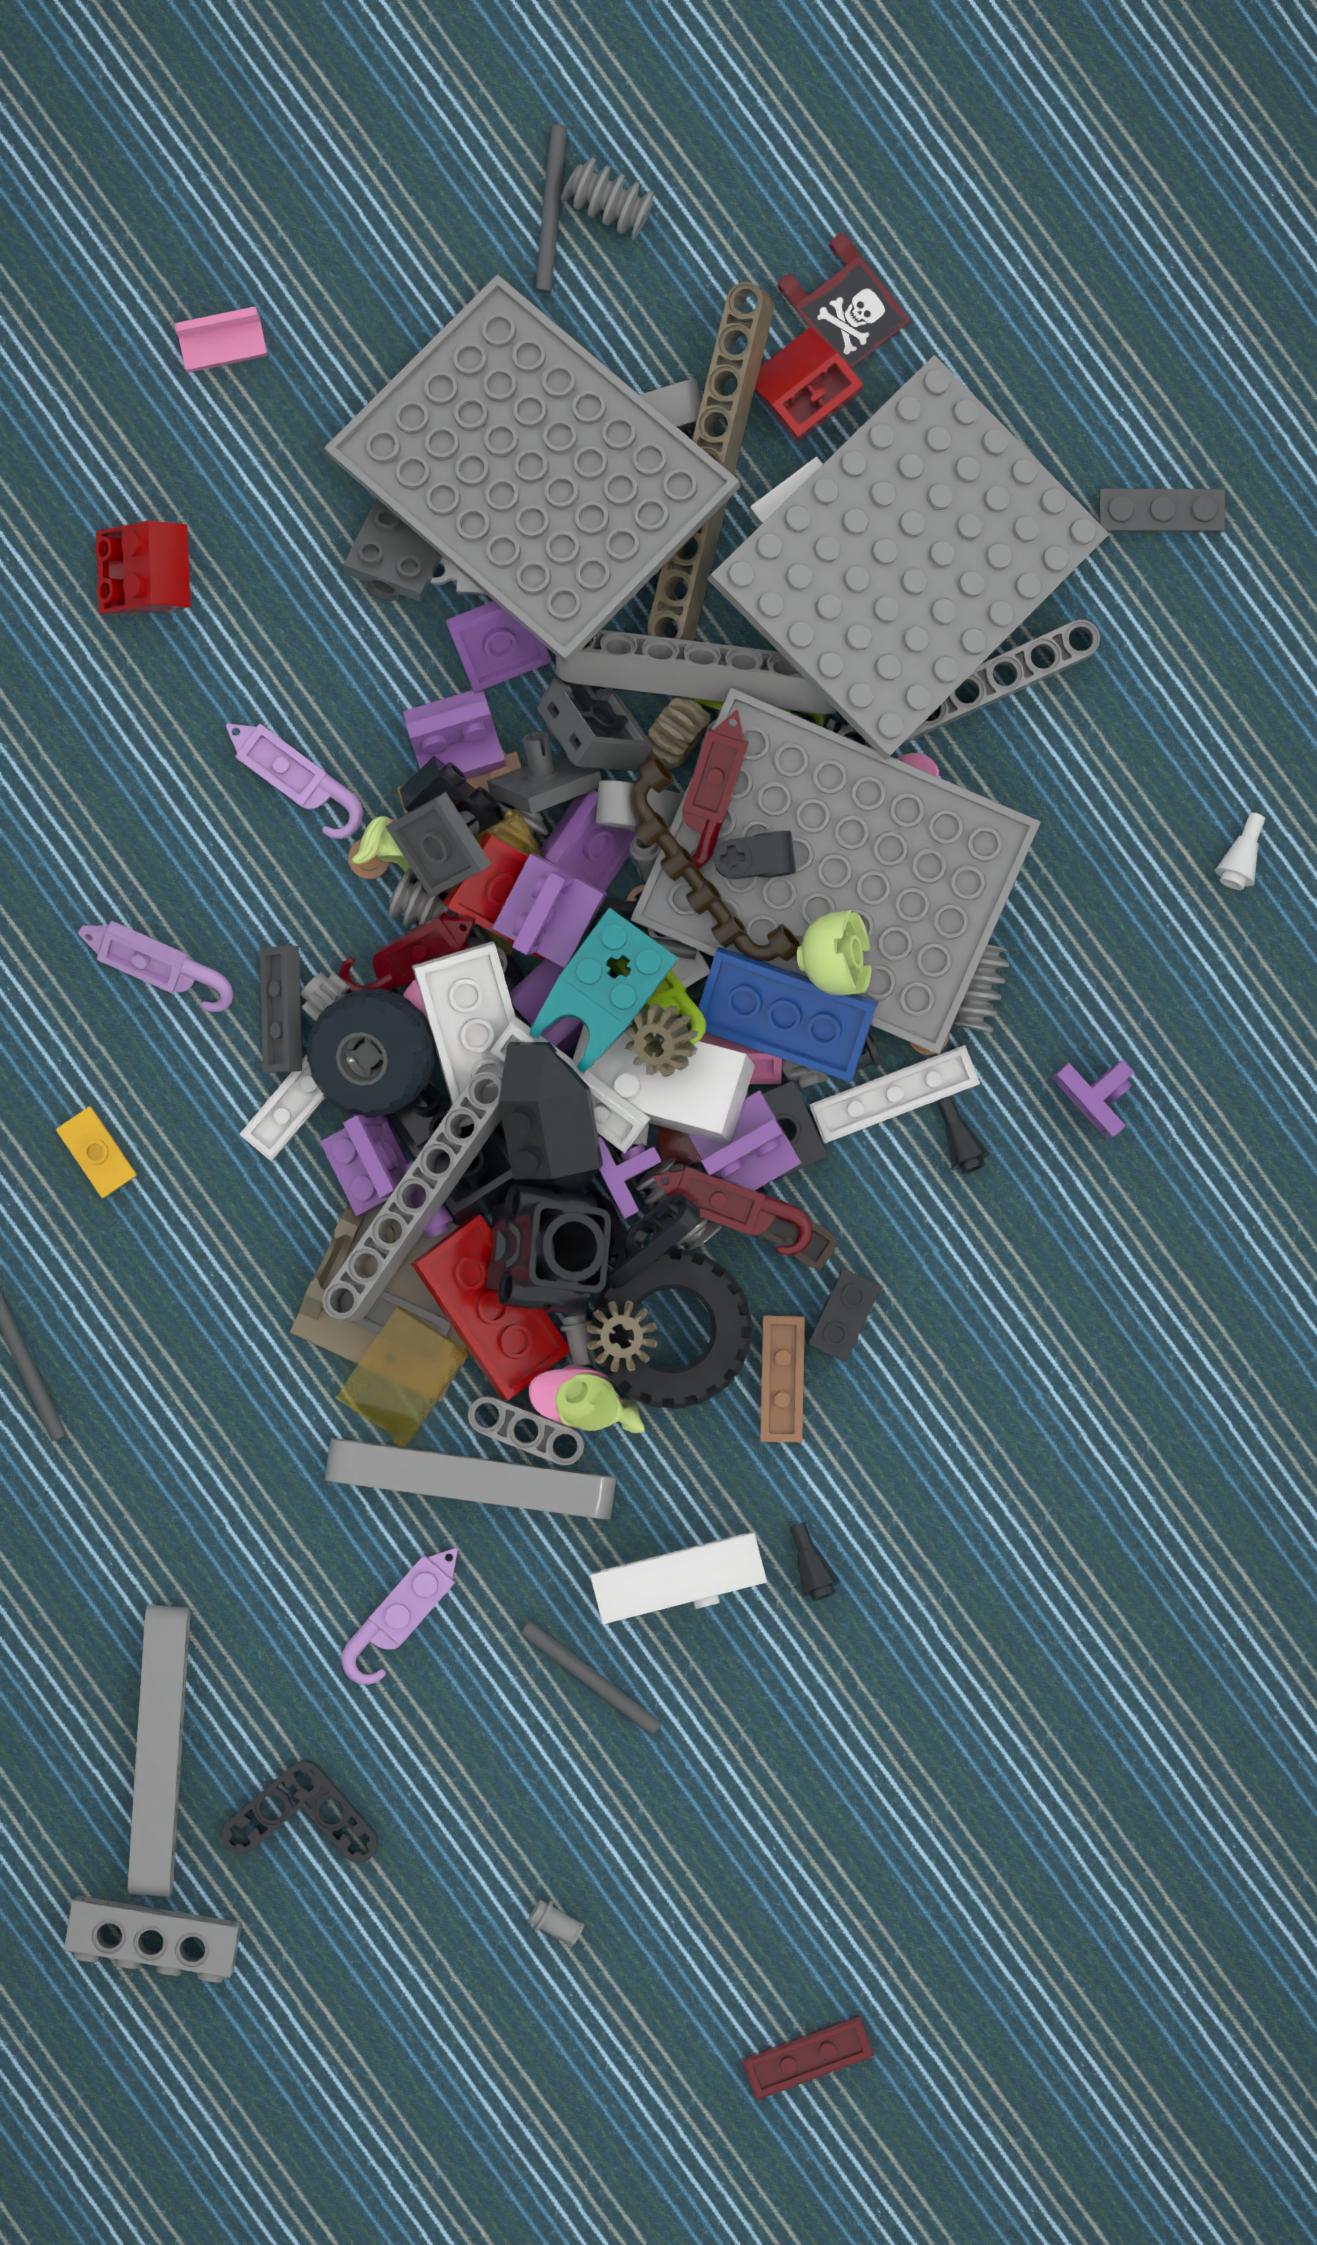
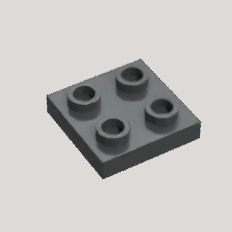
[343,499,443,602]

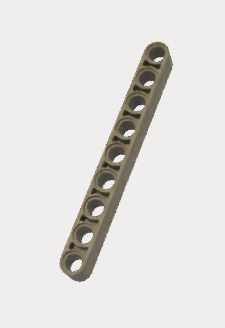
[647,282,774,641]

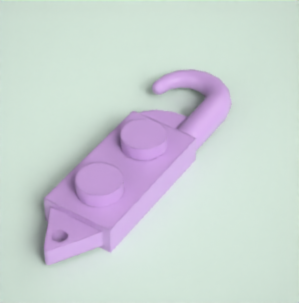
[226,724,363,839]
[78,921,233,1012]
[341,1548,458,1685]

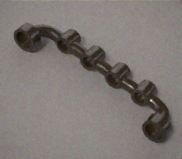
[630,755,800,962]

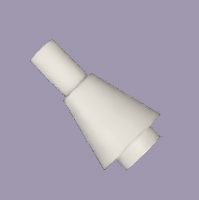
[1215,813,1265,890]

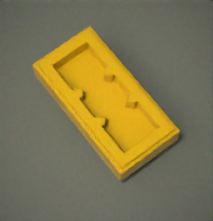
[55,1106,138,1199]

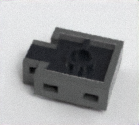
[537,677,654,771]

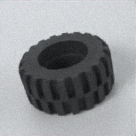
[592,1249,752,1409]

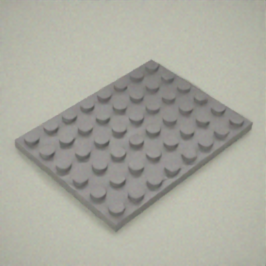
[324,274,740,664]
[707,355,1109,760]
[630,688,1041,1054]

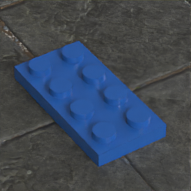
[698,947,879,1082]

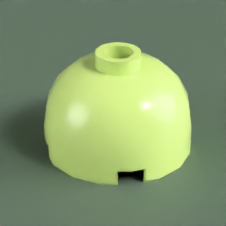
[797,910,871,995]

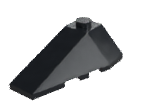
[386,1083,517,1227]

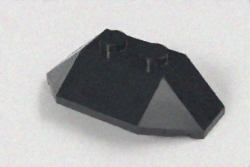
[499,1042,603,1193]

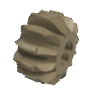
[647,696,710,769]
[625,1004,698,1077]
[586,1301,657,1372]

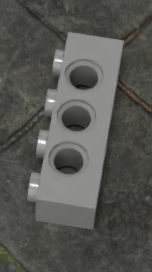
[64,1895,242,1982]

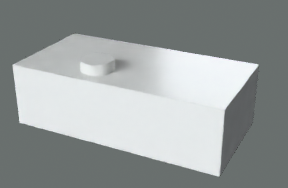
[573,1024,755,1145]
[590,1531,767,1624]

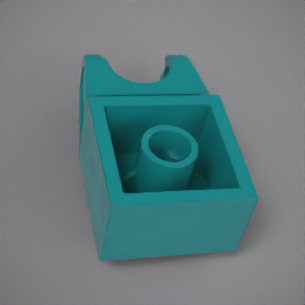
[529,908,678,1074]

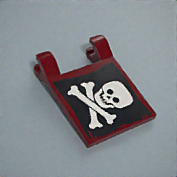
[777,233,910,368]

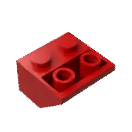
[754,327,864,445]
[95,520,191,615]

